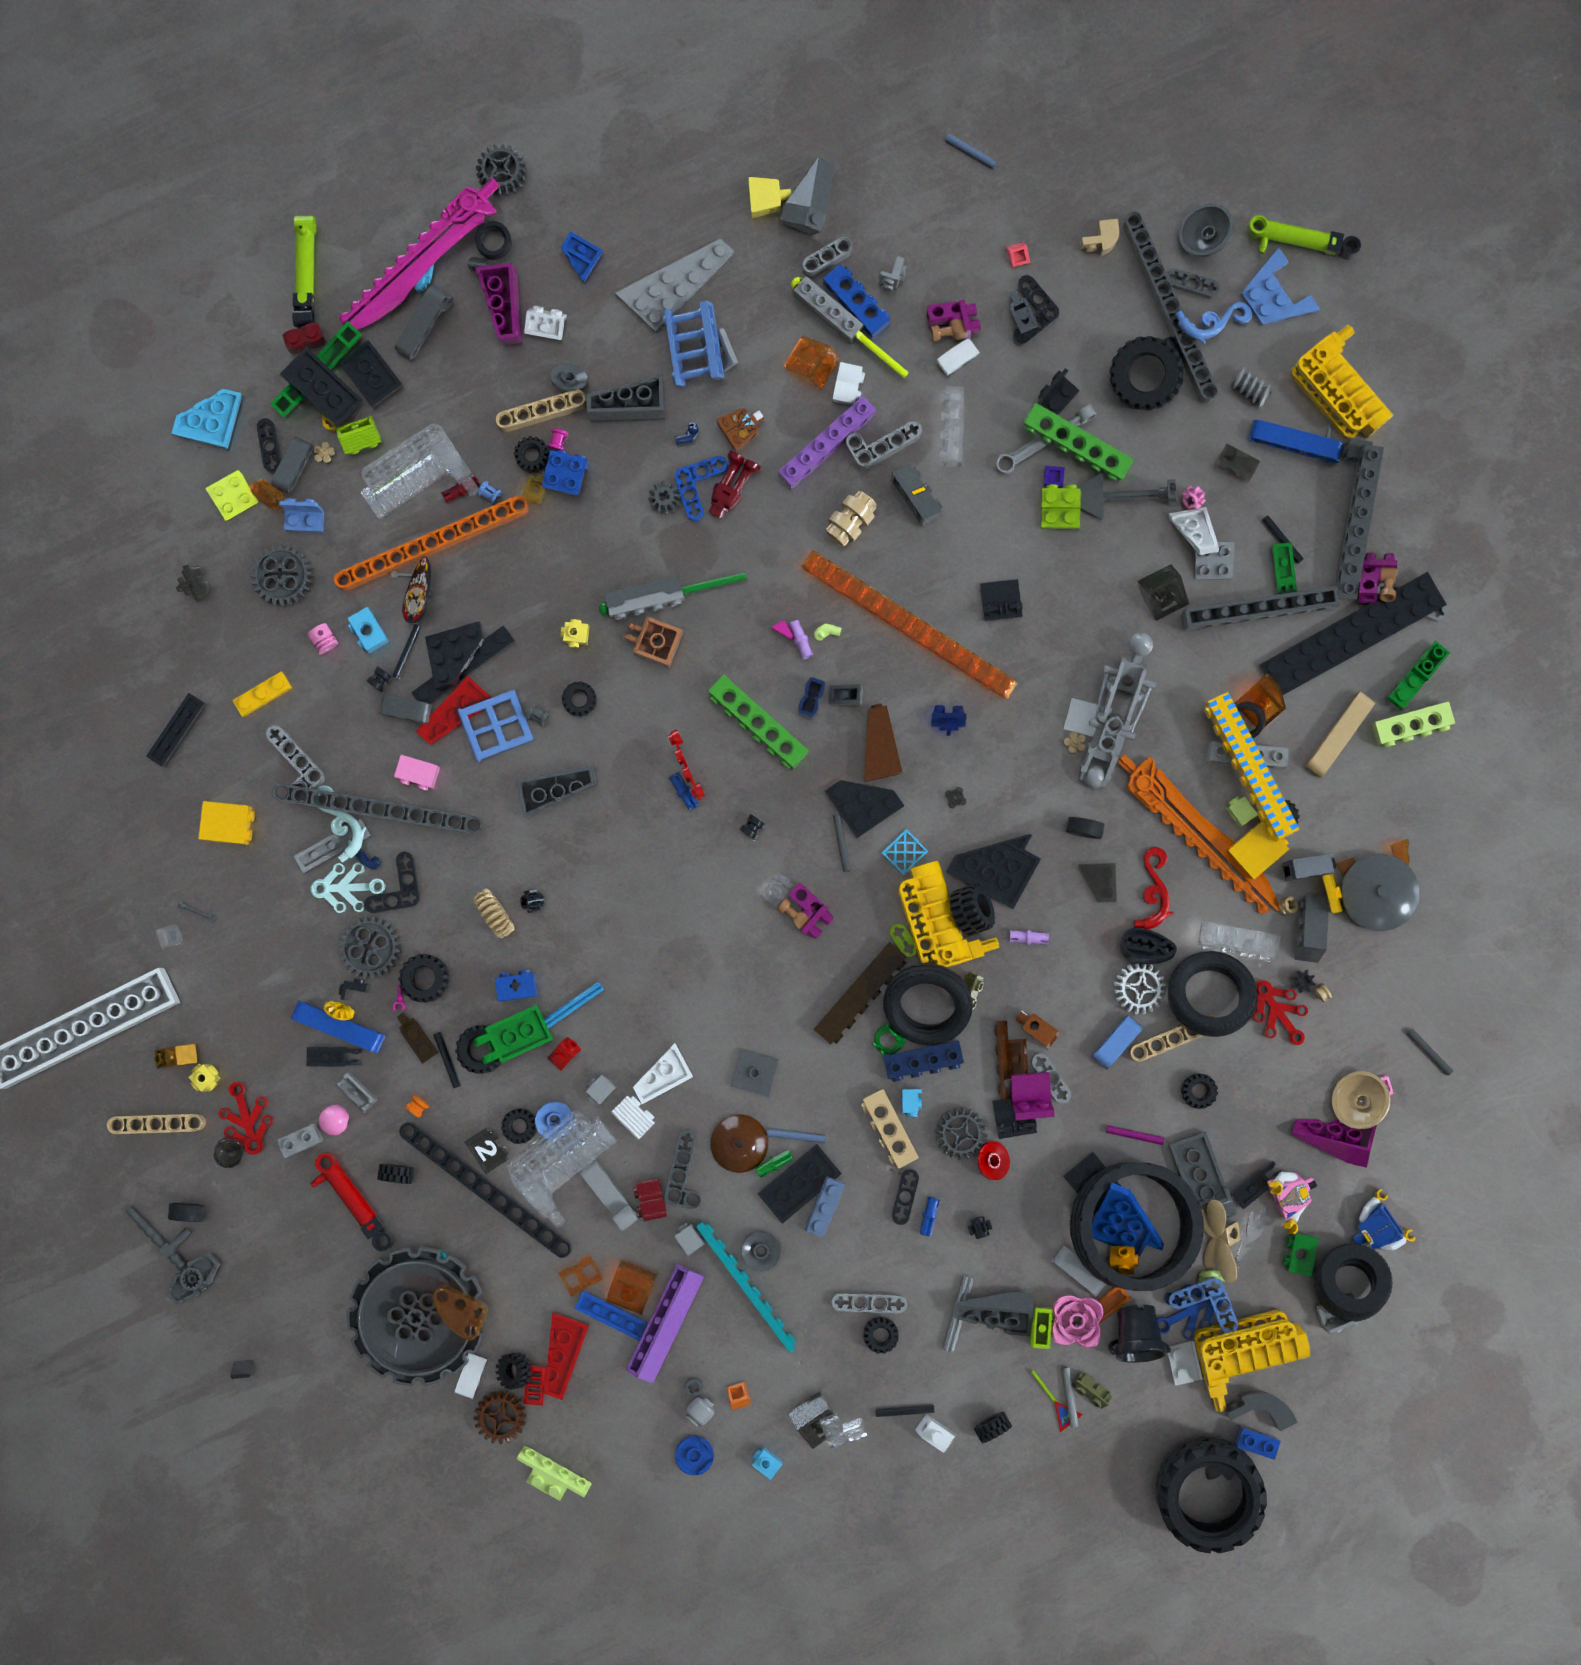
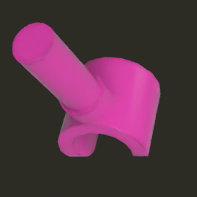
[393,984,406,1011]

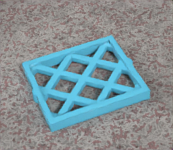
[882,829,928,876]

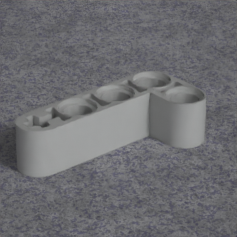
[846,421,922,470]
[266,725,325,799]
[578,1158,639,1231]

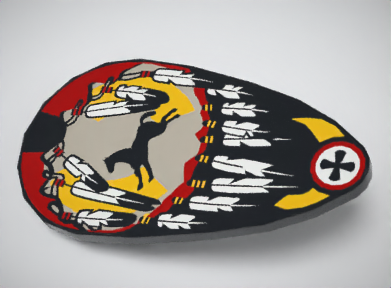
[402,556,433,624]

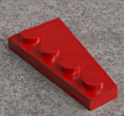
[544,1312,589,1400]

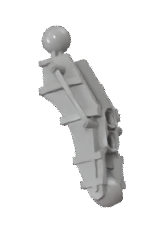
[1079,632,1157,788]

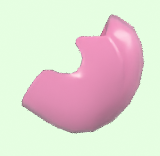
[319,1104,349,1136]

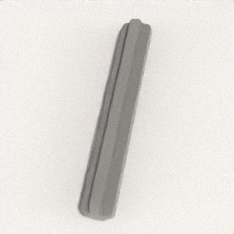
[944,1276,973,1352]

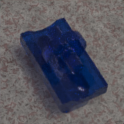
[931,705,967,736]

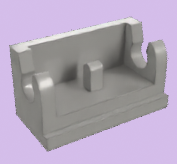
[336,1072,378,1113]

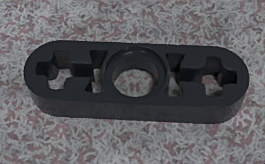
[257,418,281,474]
[892,1169,919,1225]

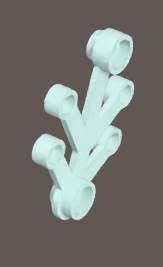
[310,862,386,913]

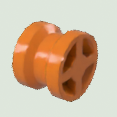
[405,1094,429,1118]

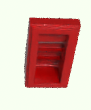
[523,1364,547,1406]

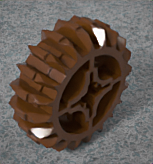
[474,1390,527,1444]

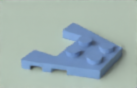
[1241,248,1320,326]

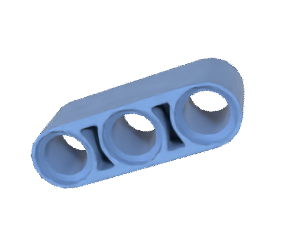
[1092,1015,1143,1070]

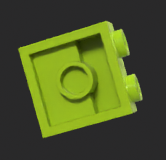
[1041,484,1081,529]

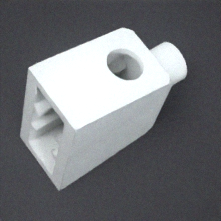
[915,1414,957,1453]

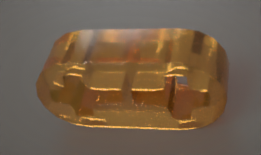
[250,479,285,510]

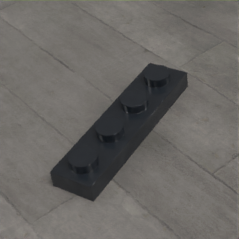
[146,693,206,767]

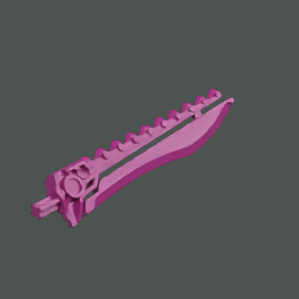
[339,178,500,330]

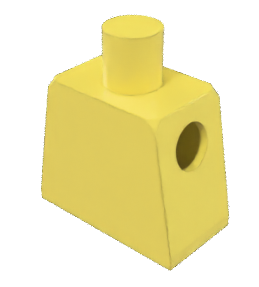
[749,177,791,218]

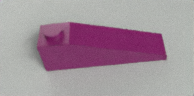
[1292,1119,1377,1168]

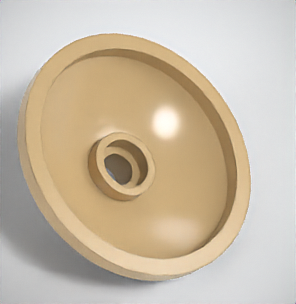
[1332,1071,1390,1129]

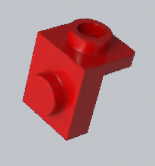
[547,1037,581,1071]

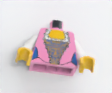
[1267,1172,1317,1234]

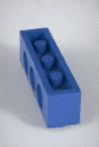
[823,264,890,339]

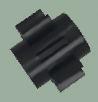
[520,889,544,913]
[1291,970,1316,993]
[968,1216,993,1239]

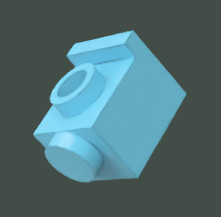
[902,1089,922,1117]

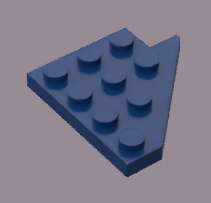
[1092,1183,1164,1256]

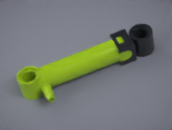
[1247,215,1361,260]
[292,216,316,327]

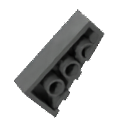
[587,374,664,421]
[516,765,597,818]

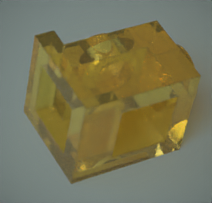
[522,474,547,506]

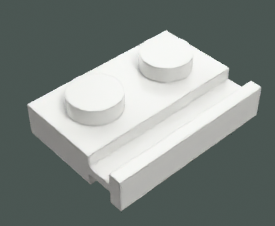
[1167,1340,1203,1386]

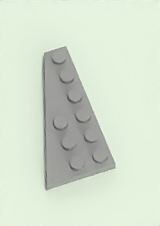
[615,238,734,333]

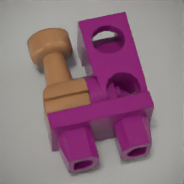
[926,300,981,341]
[1359,553,1397,603]
[776,882,834,939]

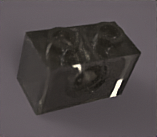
[1214,444,1260,482]

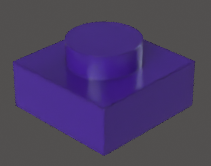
[1044,466,1065,488]

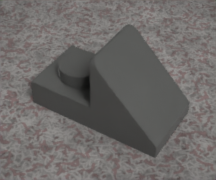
[829,684,863,707]

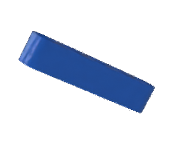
[1249,420,1344,463]
[291,1000,385,1053]

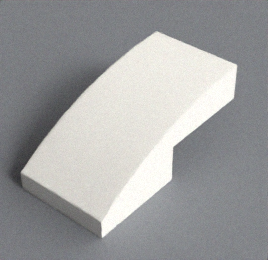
[936,339,980,376]
[454,1353,487,1399]

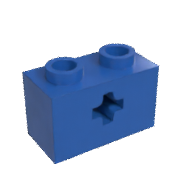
[495,970,538,1002]
[1234,1425,1281,1460]

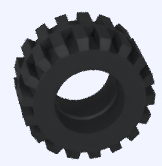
[950,883,995,936]
[398,954,450,1003]
[455,1025,500,1074]

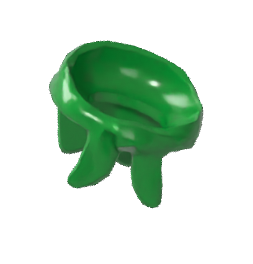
[872,1024,905,1056]

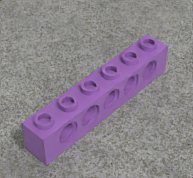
[778,396,876,490]

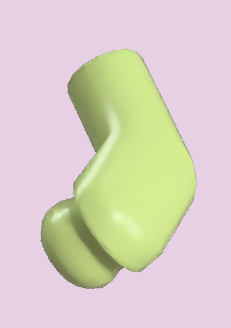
[814,623,842,641]
[1197,1269,1225,1285]

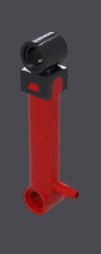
[310,1153,394,1251]

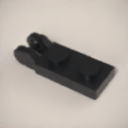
[306,1047,362,1067]
[1230,1161,1282,1209]

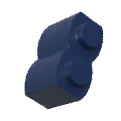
[798,677,825,720]

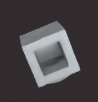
[586,1074,617,1105]

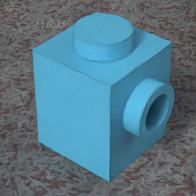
[751,1447,783,1480]

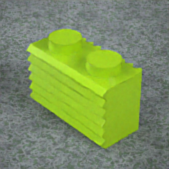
[336,416,381,455]
[1029,1306,1053,1349]

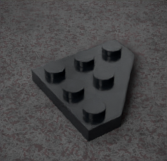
[425,621,485,691]
[825,780,904,838]

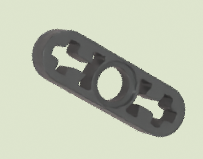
[1167,269,1220,299]

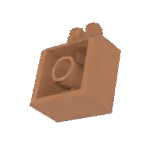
[623,617,683,668]

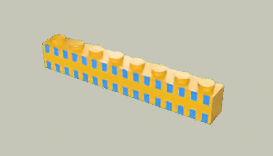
[1204,692,1299,842]

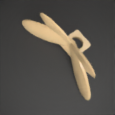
[1201,1200,1241,1283]

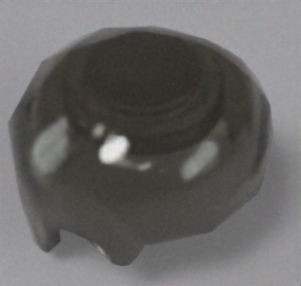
[213,1137,244,1168]

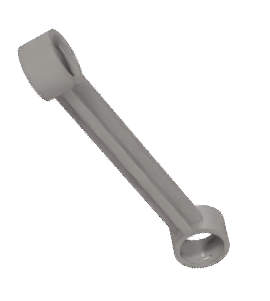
[996,404,1097,475]

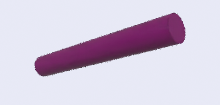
[1106,1125,1165,1145]

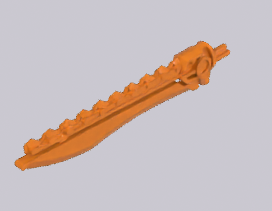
[1117,754,1280,915]

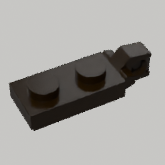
[397,1013,439,1064]

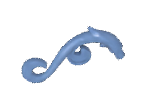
[1175,302,1252,343]

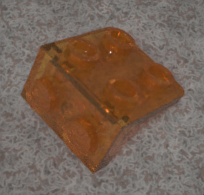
[784,336,840,389]

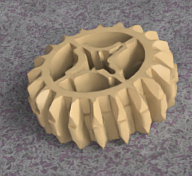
[473,889,514,938]

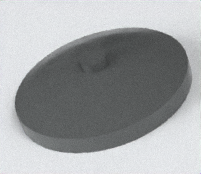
[1341,854,1419,931]

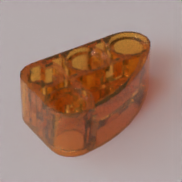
[433,1285,489,1340]

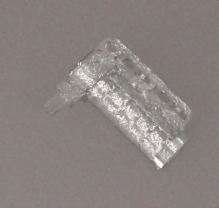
[360,424,480,520]
[507,1110,617,1228]

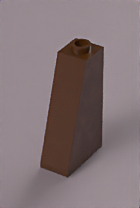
[864,703,902,783]

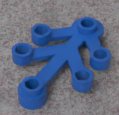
[1157,1284,1224,1340]

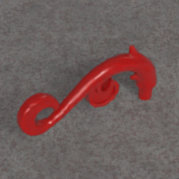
[1134,847,1174,929]

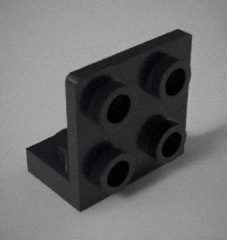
[1038,368,1080,415]

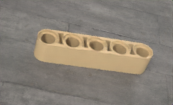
[496,390,587,432]
[1305,691,1376,778]
[1128,1015,1216,1062]
[107,1114,206,1134]

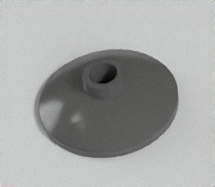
[550,363,588,391]
[742,1232,781,1271]

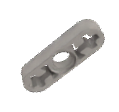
[1031,1053,1071,1103]

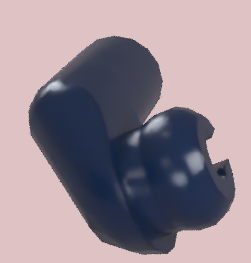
[675,422,699,446]
[355,848,381,870]

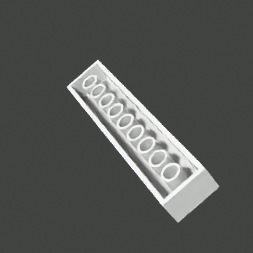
[0,968,181,1089]

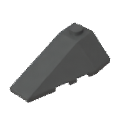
[779,157,835,235]

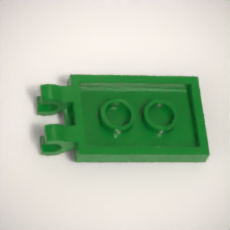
[473,1005,553,1065]

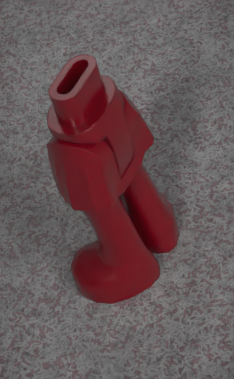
[708,450,761,519]

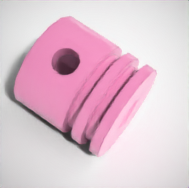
[307,623,338,655]

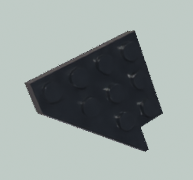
[946,834,1041,909]

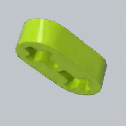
[890,924,917,958]

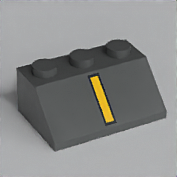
[891,464,943,527]

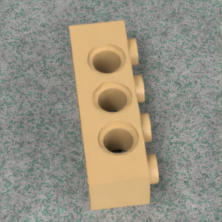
[861,1088,919,1169]

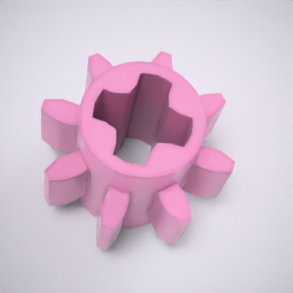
[1181,485,1206,510]

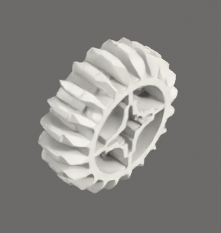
[1114,963,1166,1014]

